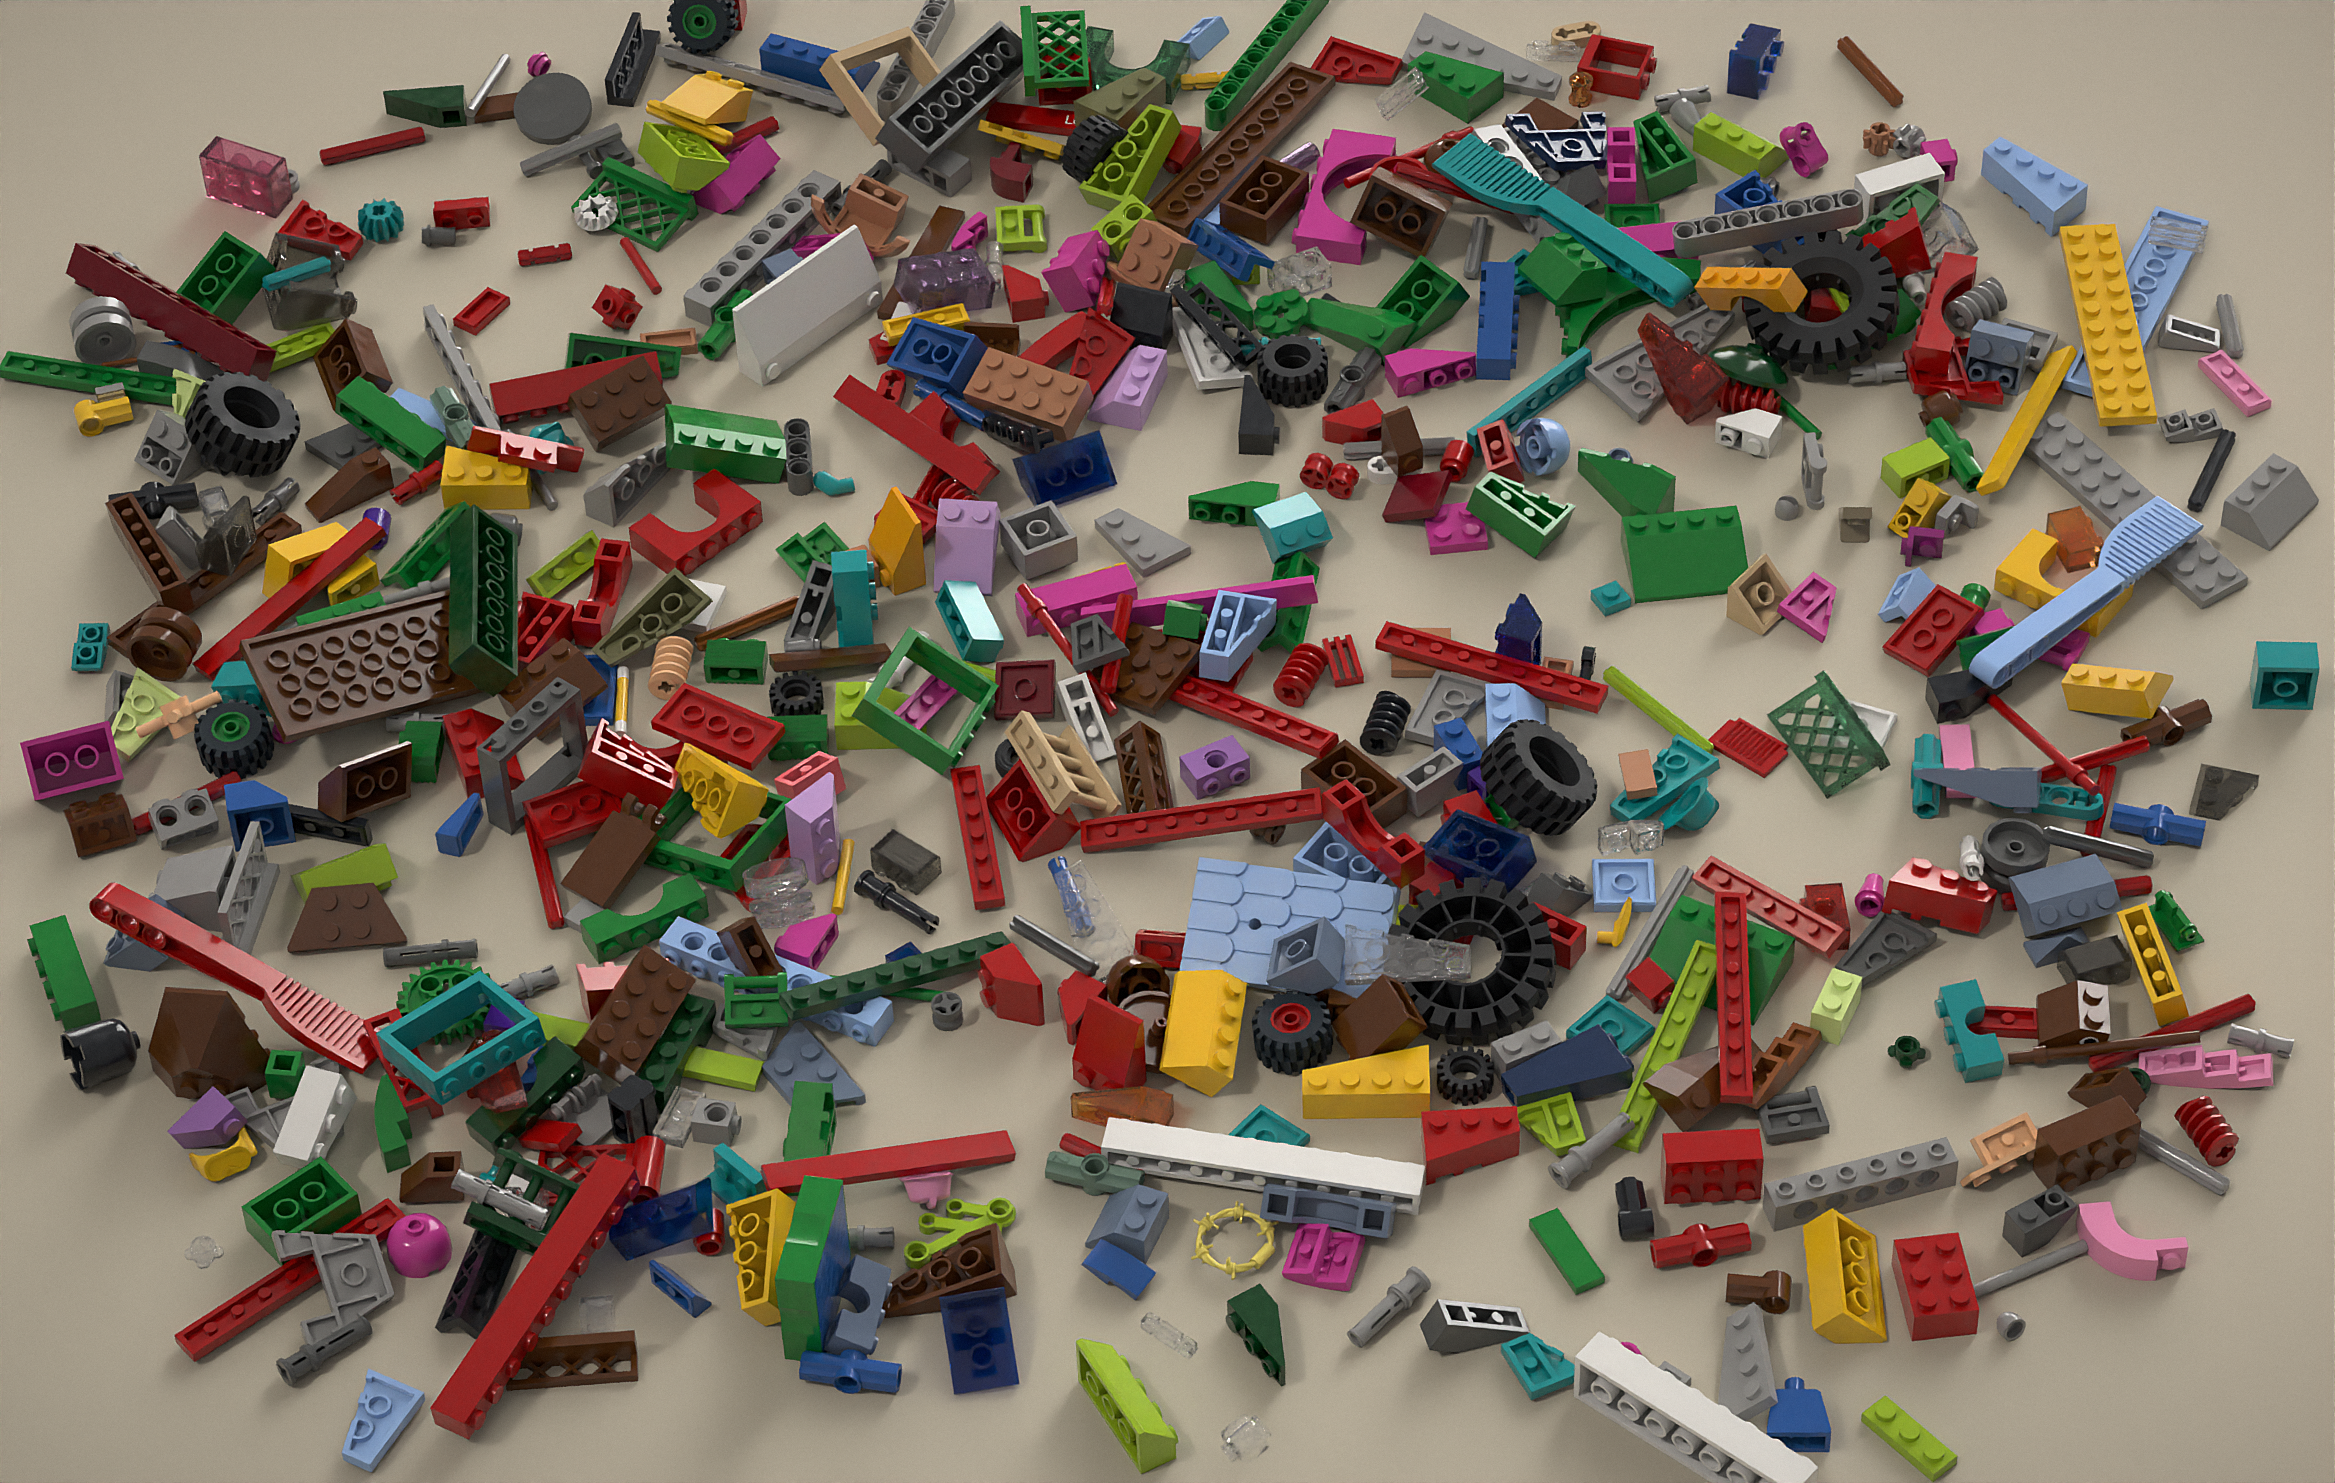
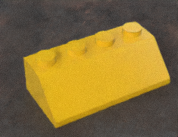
[1159,970,1247,1097]
[1803,1208,1887,1344]

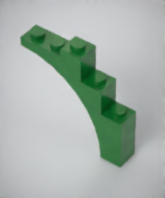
[1555,257,1701,358]

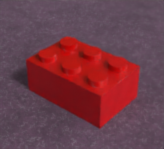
[1660,1128,1764,1204]
[1891,1232,1979,1341]

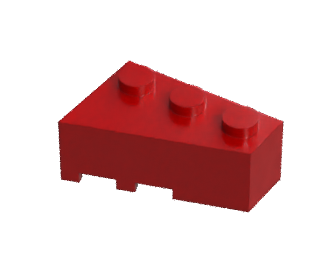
[1861,206,1932,278]
[577,718,679,810]
[1882,857,1997,934]
[1421,1106,1520,1186]

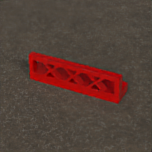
[1134,929,1186,968]
[363,1008,444,1119]

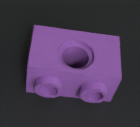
[1179,735,1250,800]

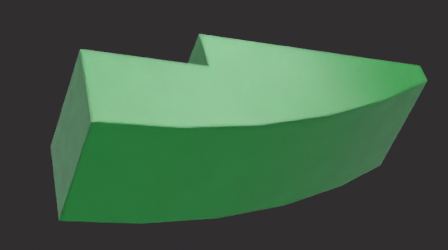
[374,1074,413,1173]

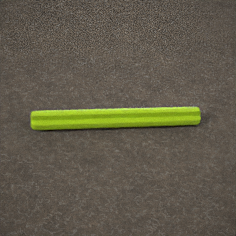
[1603,666,1714,755]

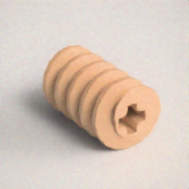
[648,636,694,700]

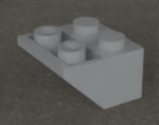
[134,410,202,485]

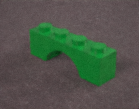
[580,873,709,964]

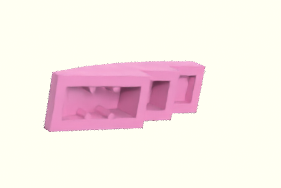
[2139,1045,2273,1089]

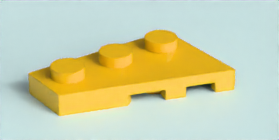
[977,119,1066,160]

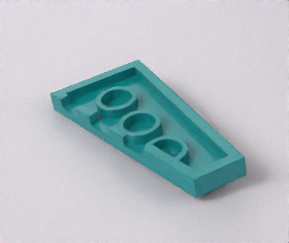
[1610,733,1720,828]

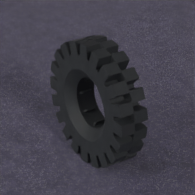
[1743,231,1900,375]
[1383,878,1557,1046]

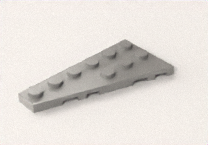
[1401,12,1562,101]
[1585,304,1735,422]

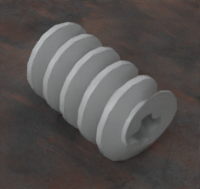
[1945,277,2007,331]

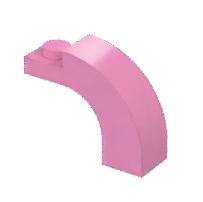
[2076,1201,2188,1281]

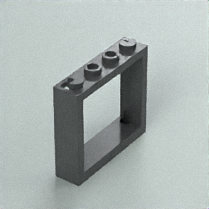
[476,677,588,836]

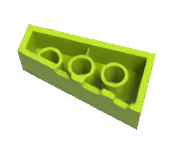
[1078,104,1182,211]

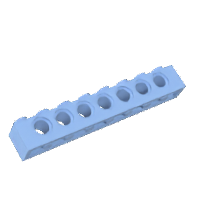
[659,916,894,1047]

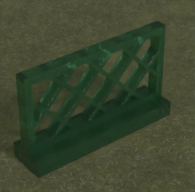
[1767,670,1891,799]

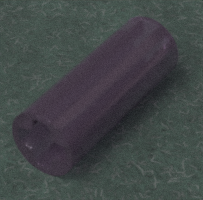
[1279,142,1320,170]

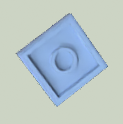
[1592,859,1656,912]

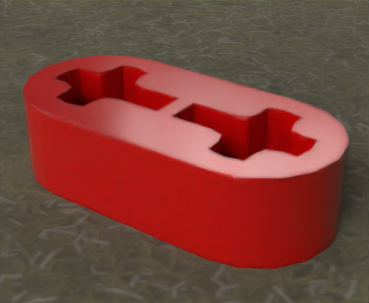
[876,370,906,407]

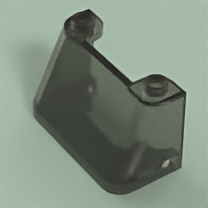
[262,232,358,332]

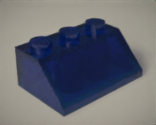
[1012,430,1117,506]
[609,1177,714,1261]

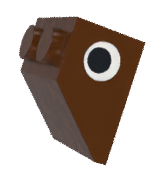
[2036,980,2111,1048]

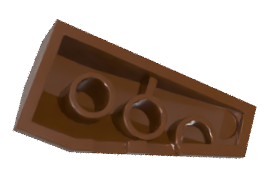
[1642,1038,1762,1132]
[882,1223,1017,1318]

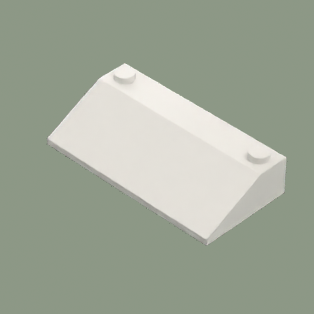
[732,225,883,387]

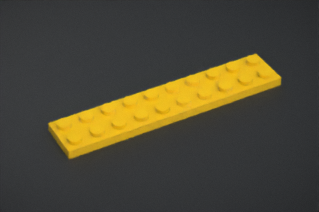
[2059,224,2157,427]

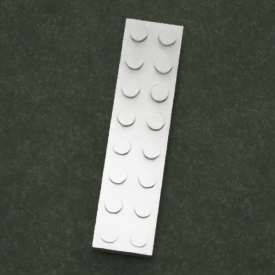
[1574,1331,1818,1483]

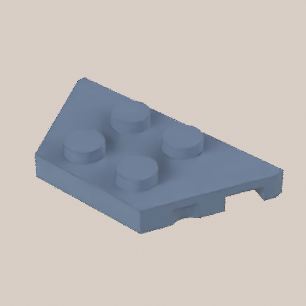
[762,1020,866,1108]

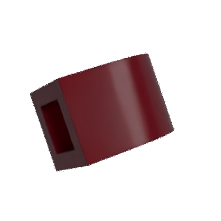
[990,142,1033,203]

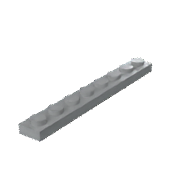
[655,42,847,114]
[423,304,506,457]

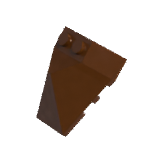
[148,987,271,1099]

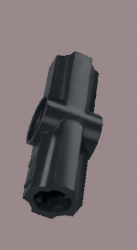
[108,482,199,520]

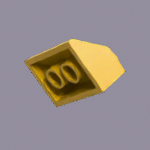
[2061,663,2174,719]

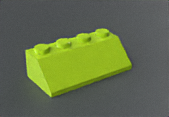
[637,122,730,193]
[1076,1338,1179,1474]

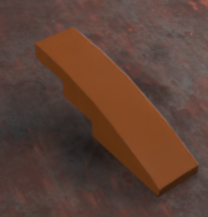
[1739,1022,1822,1109]

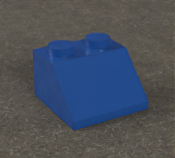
[224,780,296,852]

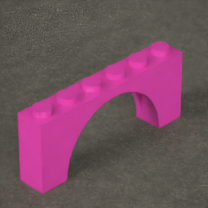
[1292,129,1396,265]

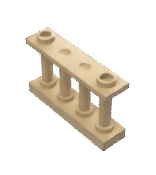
[1004,710,1122,819]

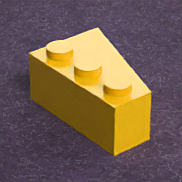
[440,445,533,510]
[262,522,348,598]

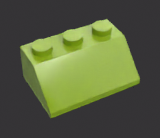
[1693,112,1789,178]
[291,843,398,904]

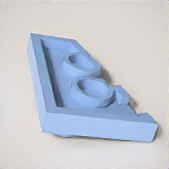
[342,1368,425,1472]

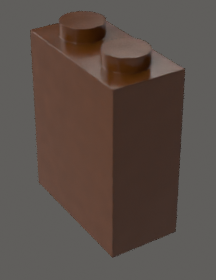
[1331,974,1428,1061]

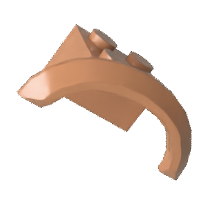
[811,173,910,258]
[1106,218,1199,307]

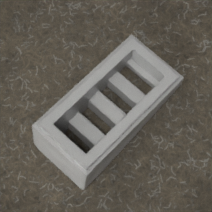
[2158,314,2220,352]

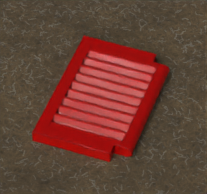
[1708,717,1789,778]

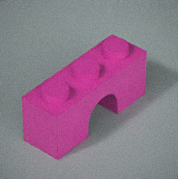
[1607,127,1636,204]

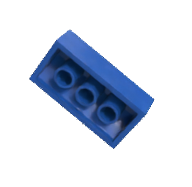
[759,33,880,92]

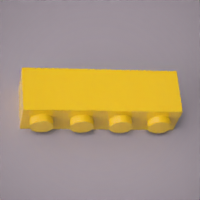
[2117,902,2189,1026]

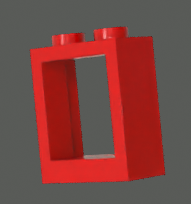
[1576,34,1657,100]

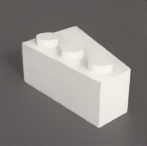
[273,1065,357,1168]

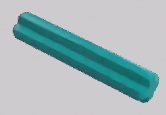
[262,256,331,292]

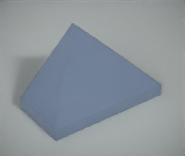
[2023,927,2094,968]

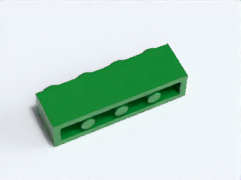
[335,376,446,472]
[27,915,101,1031]

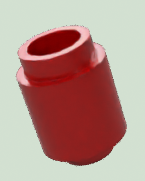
[1440,440,1474,482]
[692,1206,725,1256]

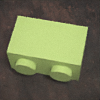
[1810,968,1862,1046]

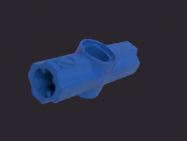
[2110,803,2206,847]
[799,1349,902,1394]

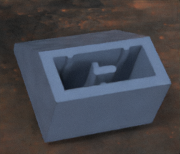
[1964,319,2035,395]
[103,894,185,972]

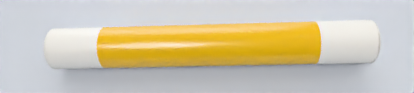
[615,666,629,737]

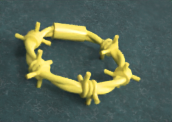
[1191,1201,1279,1280]

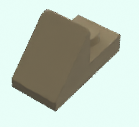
[1839,507,1872,543]

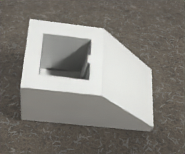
[1715,408,1782,459]

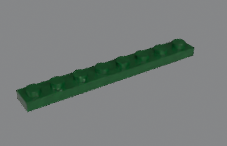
[779,931,1011,1021]

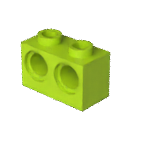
[1091,194,1157,262]

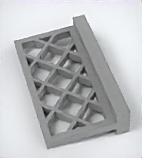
[218,821,280,955]

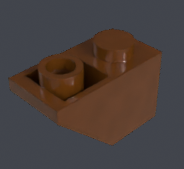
[399,1151,465,1203]

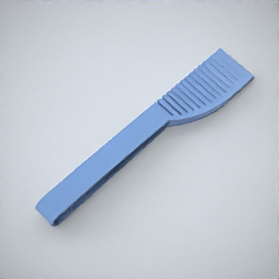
[1969,496,2204,689]

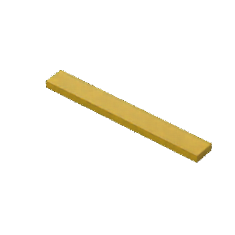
[1976,345,2077,496]

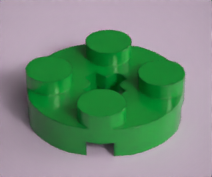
[1253,289,1310,339]

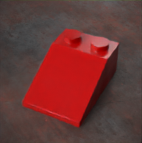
[1072,994,1147,1106]

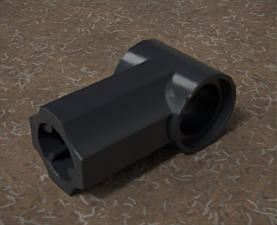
[1615,1177,1654,1239]

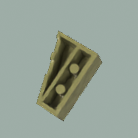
[1074,67,1166,132]

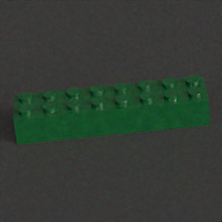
[449,504,518,697]

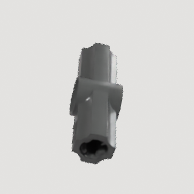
[1324,347,1381,414]

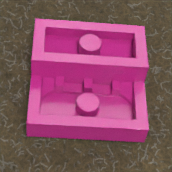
[1282,1223,1366,1291]

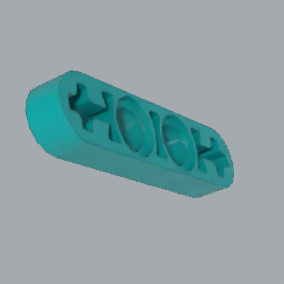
[1989,783,2104,821]

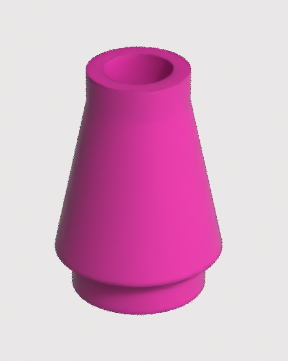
[1854,873,1885,917]

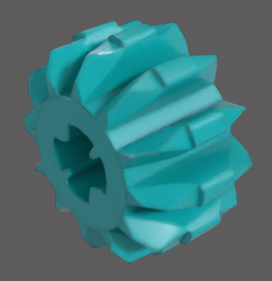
[357,198,404,243]

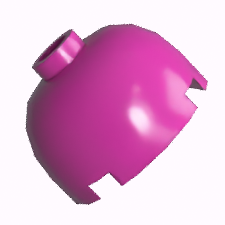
[387,1213,453,1278]

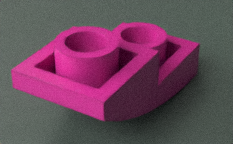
[951,211,988,269]

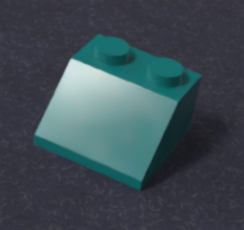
[1252,492,1333,564]

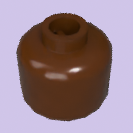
[1918,390,1963,427]

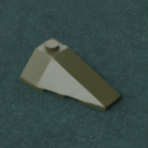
[591,568,713,668]

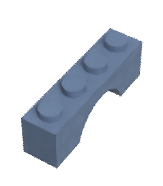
[1260,1183,1397,1238]

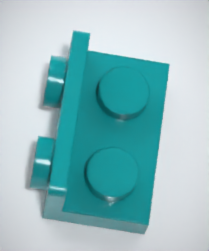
[702,1142,767,1205]

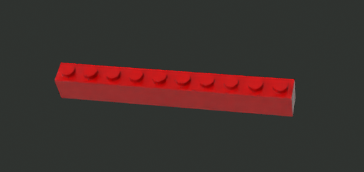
[430,1153,640,1440]

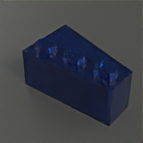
[1727,23,1784,100]

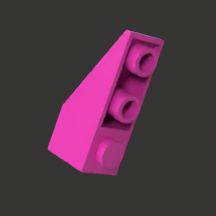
[1385,348,1476,398]

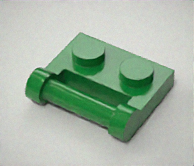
[724,972,789,1029]

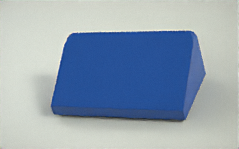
[649,1260,712,1318]

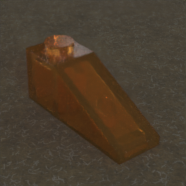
[1070,1086,1174,1127]

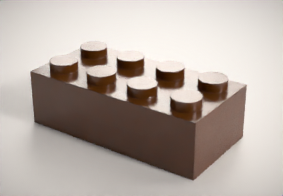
[573,944,696,1085]

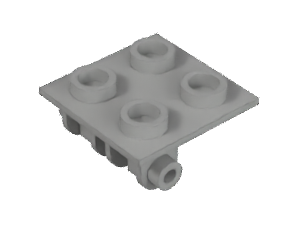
[543,1074,613,1146]

